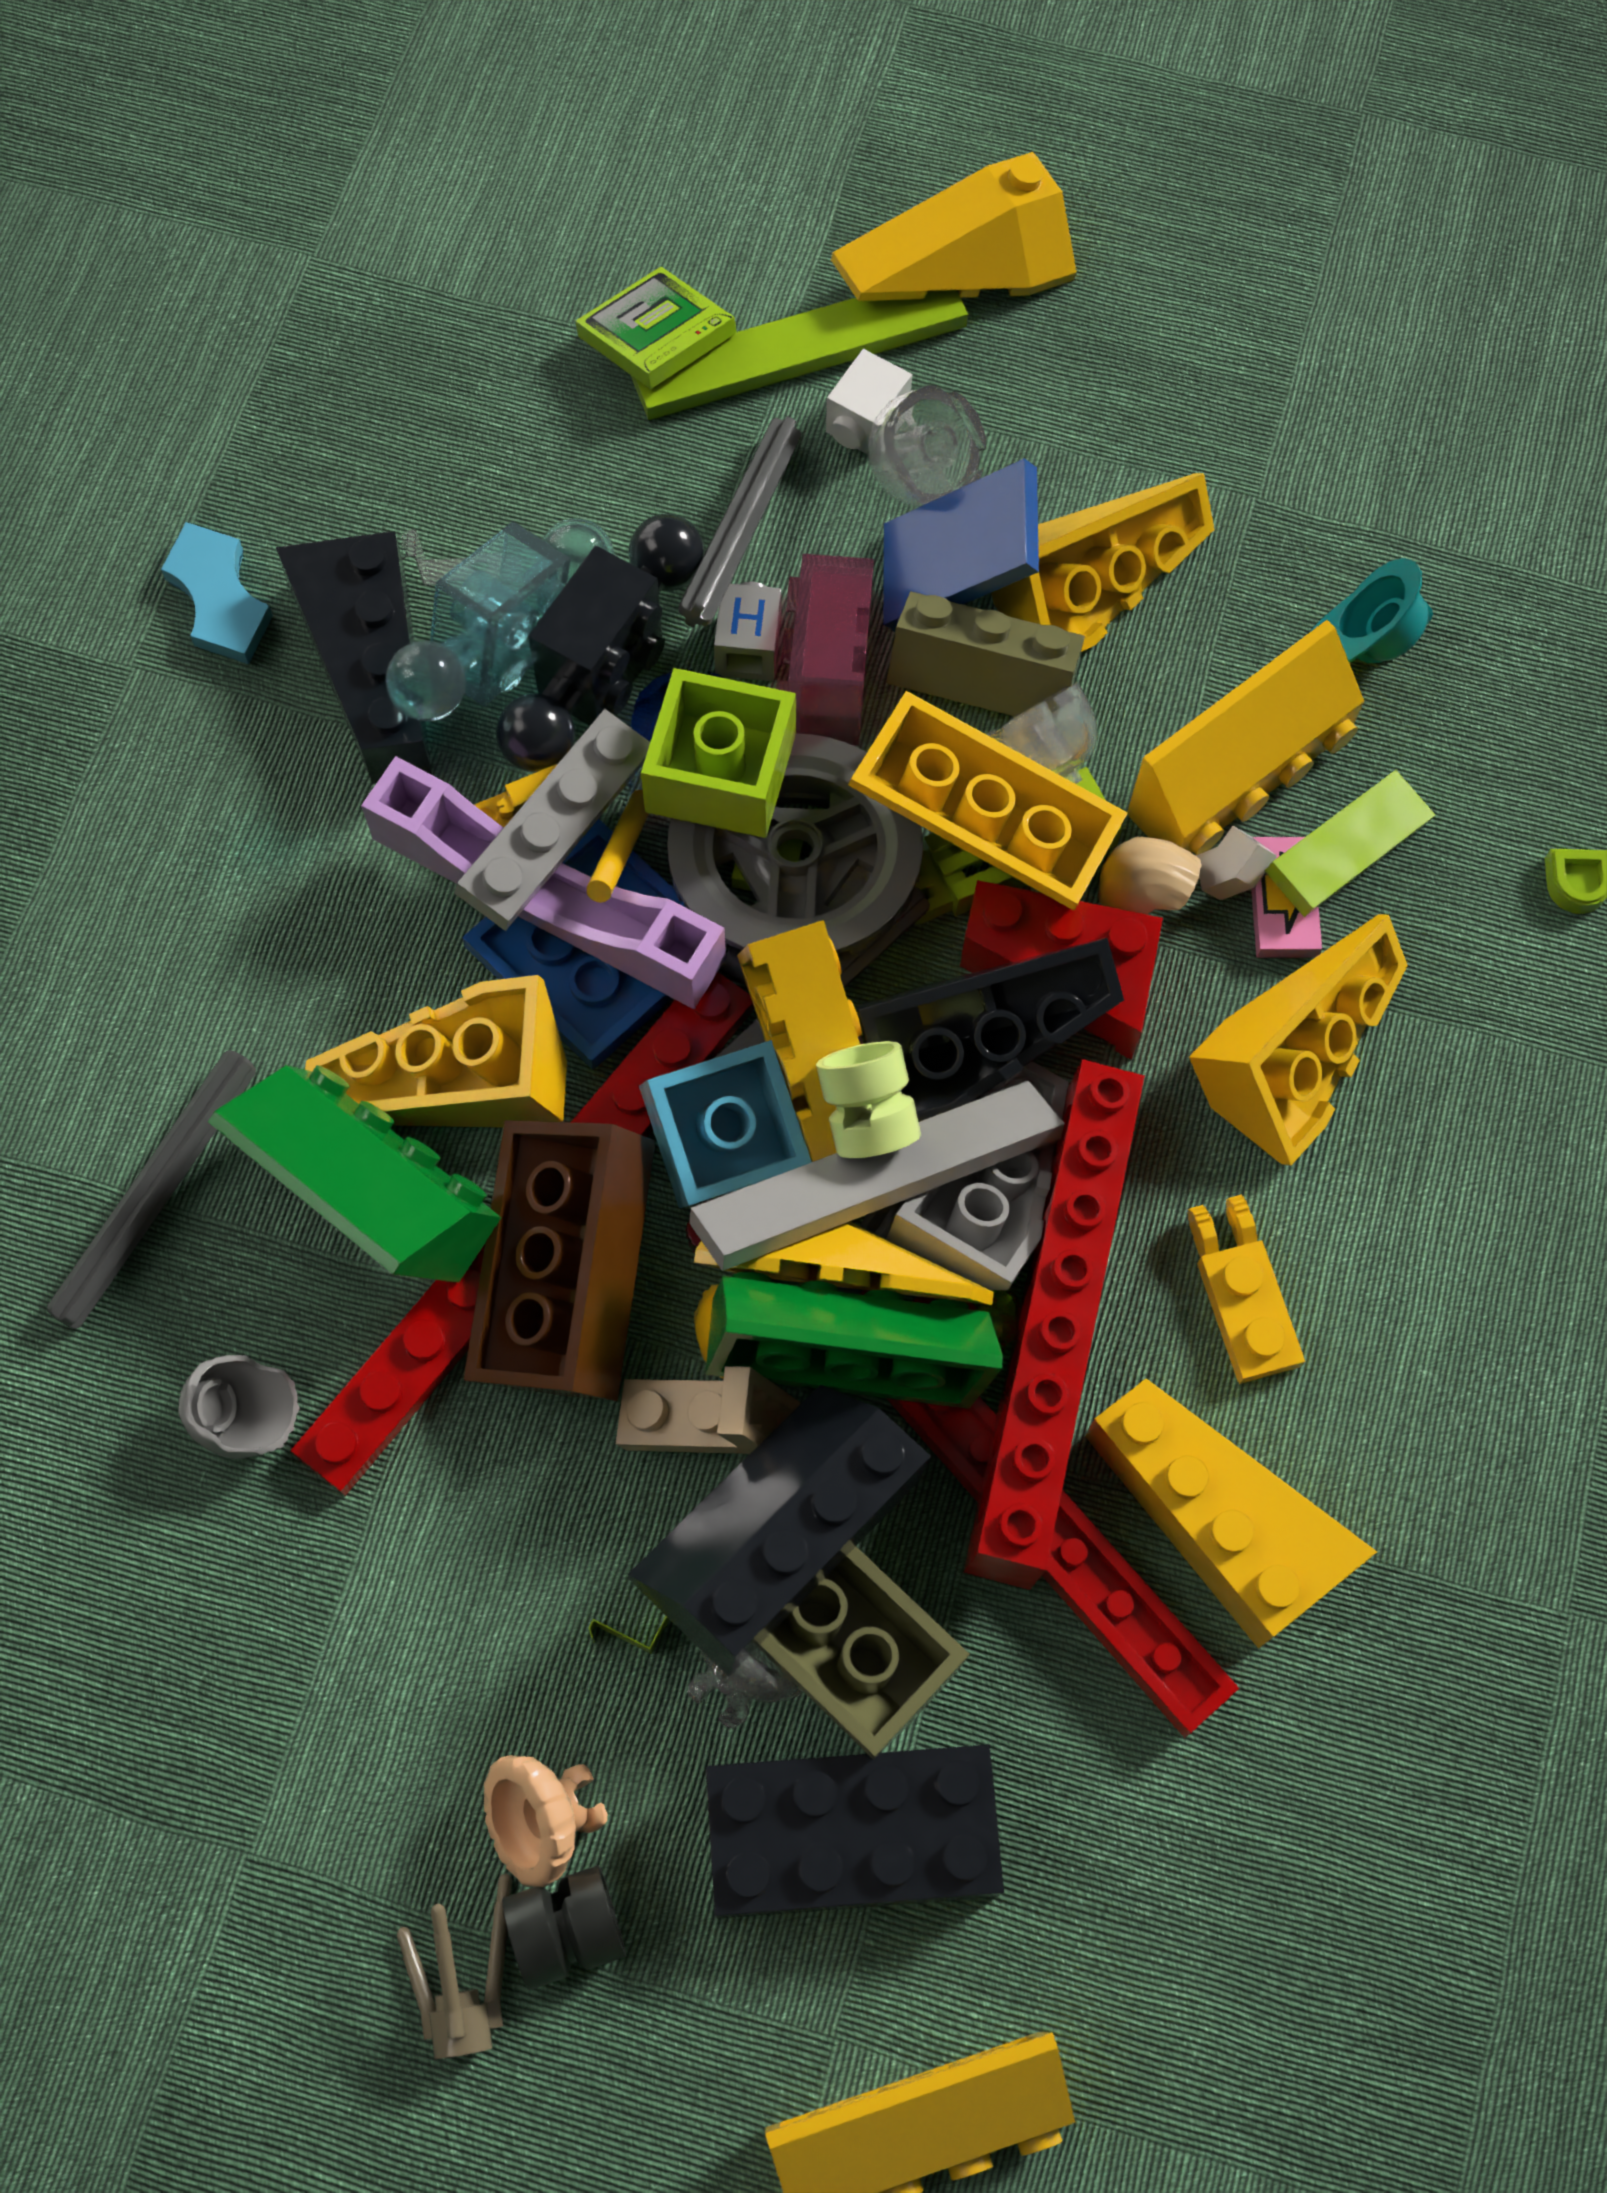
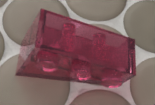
[778,554,874,746]

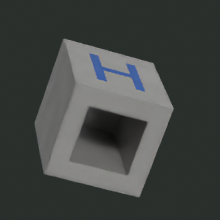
[714,582,782,681]

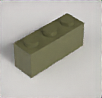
[887,591,1085,728]

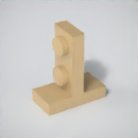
[616,1367,800,1454]

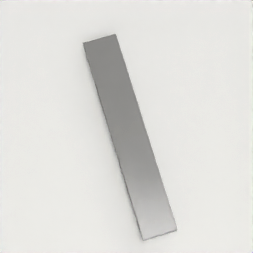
[689,1081,1065,1271]

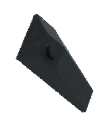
[855,937,1124,1122]

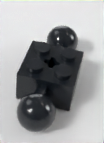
[496,514,705,773]

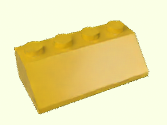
[1127,620,1364,855]
[848,691,1128,910]
[765,2032,1075,2193]

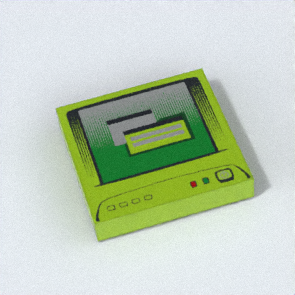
[575,266,736,389]

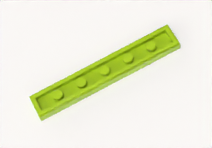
[630,290,968,420]

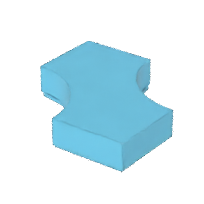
[161,522,273,664]

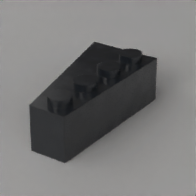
[276,531,432,784]

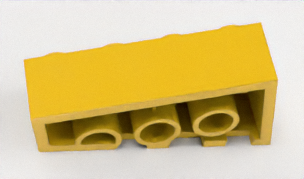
[737,920,862,1162]
[1085,1378,1377,1649]

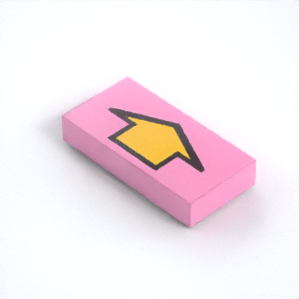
[1251,837,1322,958]

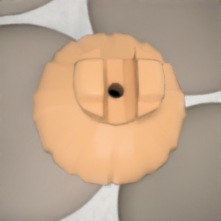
[484,1755,608,1888]

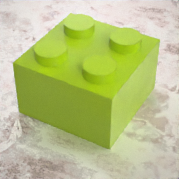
[641,668,796,838]

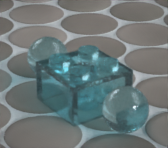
[385,518,614,721]

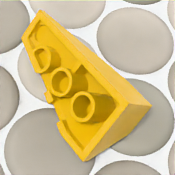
[694,1191,994,1305]

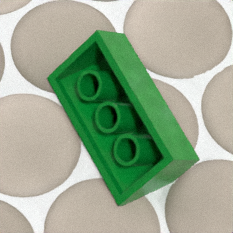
[208,1065,502,1283]
[705,1272,1003,1409]

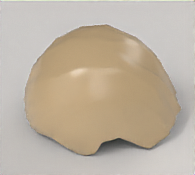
[1098,836,1201,915]

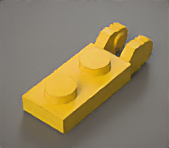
[1187,1194,1306,1384]

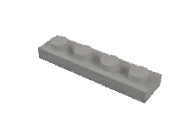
[454,709,650,931]

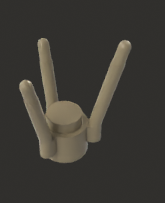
[397,1874,512,2059]

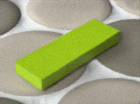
[1264,770,1435,917]

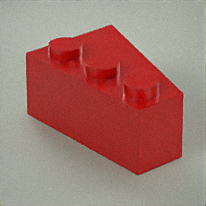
[960,880,1163,1060]

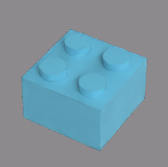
[639,1040,812,1208]

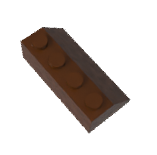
[464,1120,656,1401]

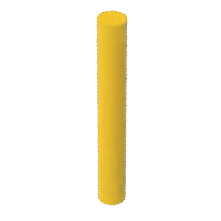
[586,790,649,903]

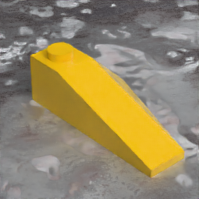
[831,152,1077,301]
[991,473,1215,652]
[1189,914,1408,1166]
[305,975,567,1127]

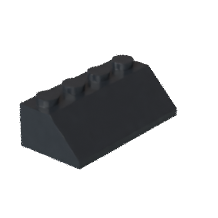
[627,1384,931,1677]

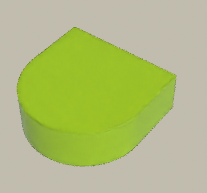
[1545,849,1607,914]

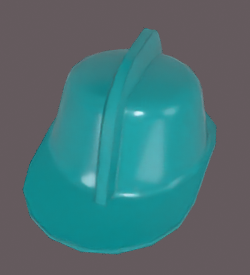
[1310,558,1433,663]

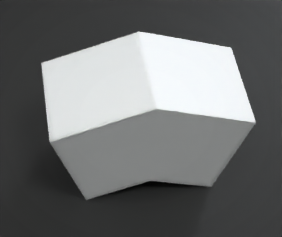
[1196,826,1277,900]

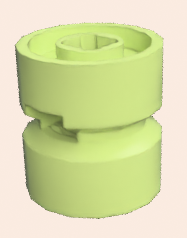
[816,1041,921,1158]

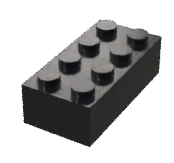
[706,1744,1004,1919]

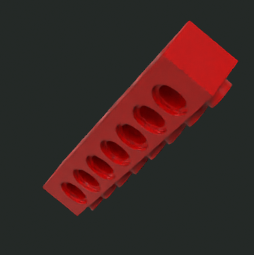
[964,1059,1145,1590]

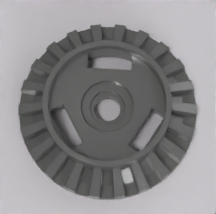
[667,734,923,955]

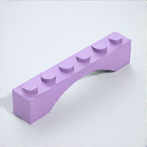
[361,756,726,1009]

